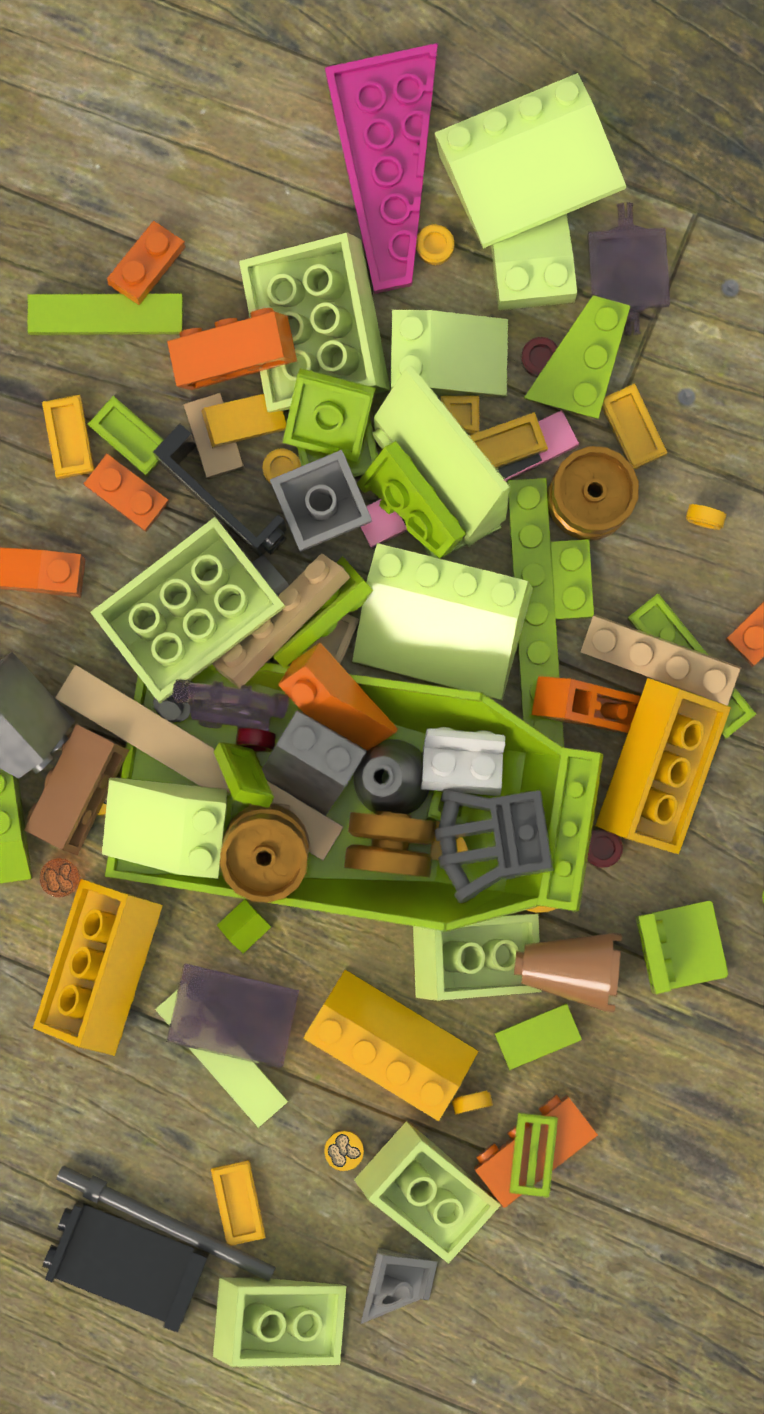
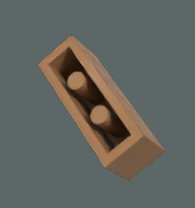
[24,724,129,856]

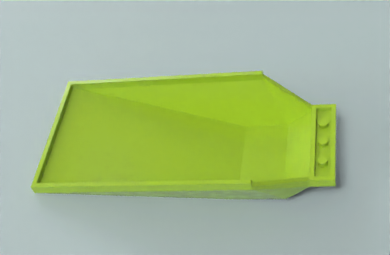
[105,663,603,931]

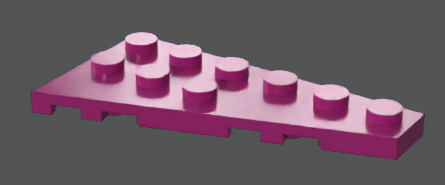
[325,43,438,294]

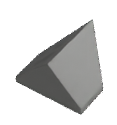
[360,1247,437,1324]

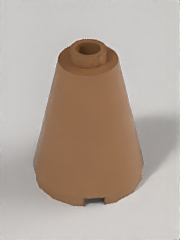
[514,933,622,1013]

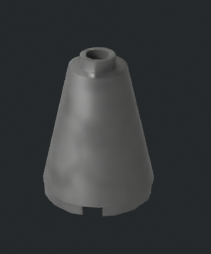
[354,739,429,814]

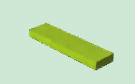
[28,294,183,335]
[627,593,756,739]

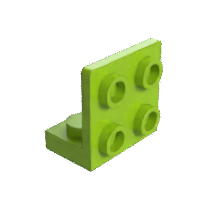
[635,901,728,994]

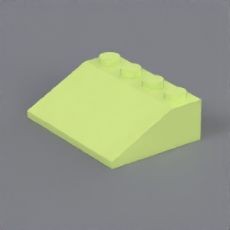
[435,73,626,248]
[239,233,391,413]
[372,365,510,547]
[90,517,285,703]
[352,543,533,701]

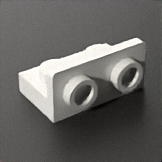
[421,727,505,796]

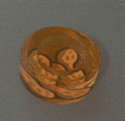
[40,858,80,897]

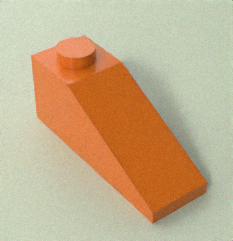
[0,547,86,598]
[278,643,398,751]
[532,676,641,734]

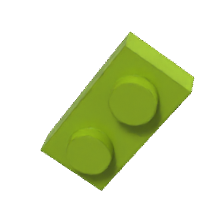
[551,539,594,620]

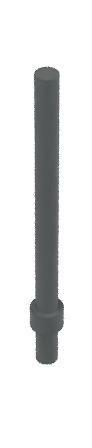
[56,1166,276,1282]

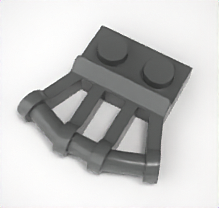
[435,790,553,904]

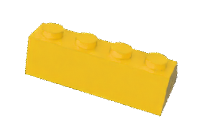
[595,678,731,854]
[33,879,163,1056]
[303,970,479,1121]

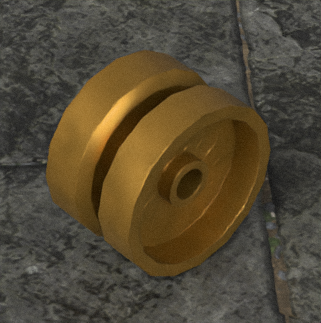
[547,446,639,541]
[220,804,309,903]
[344,811,436,877]

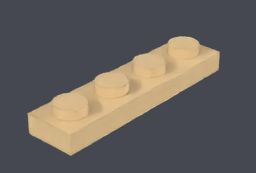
[212,553,350,688]
[581,615,742,706]

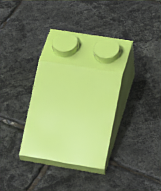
[491,214,577,310]
[391,310,508,397]
[102,777,227,878]
[413,913,542,1001]
[354,1121,501,1263]
[213,1277,346,1367]

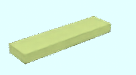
[155,983,288,1128]

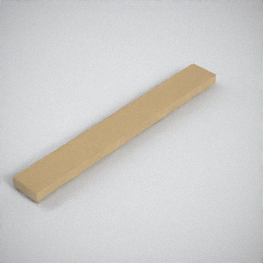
[55,665,343,860]

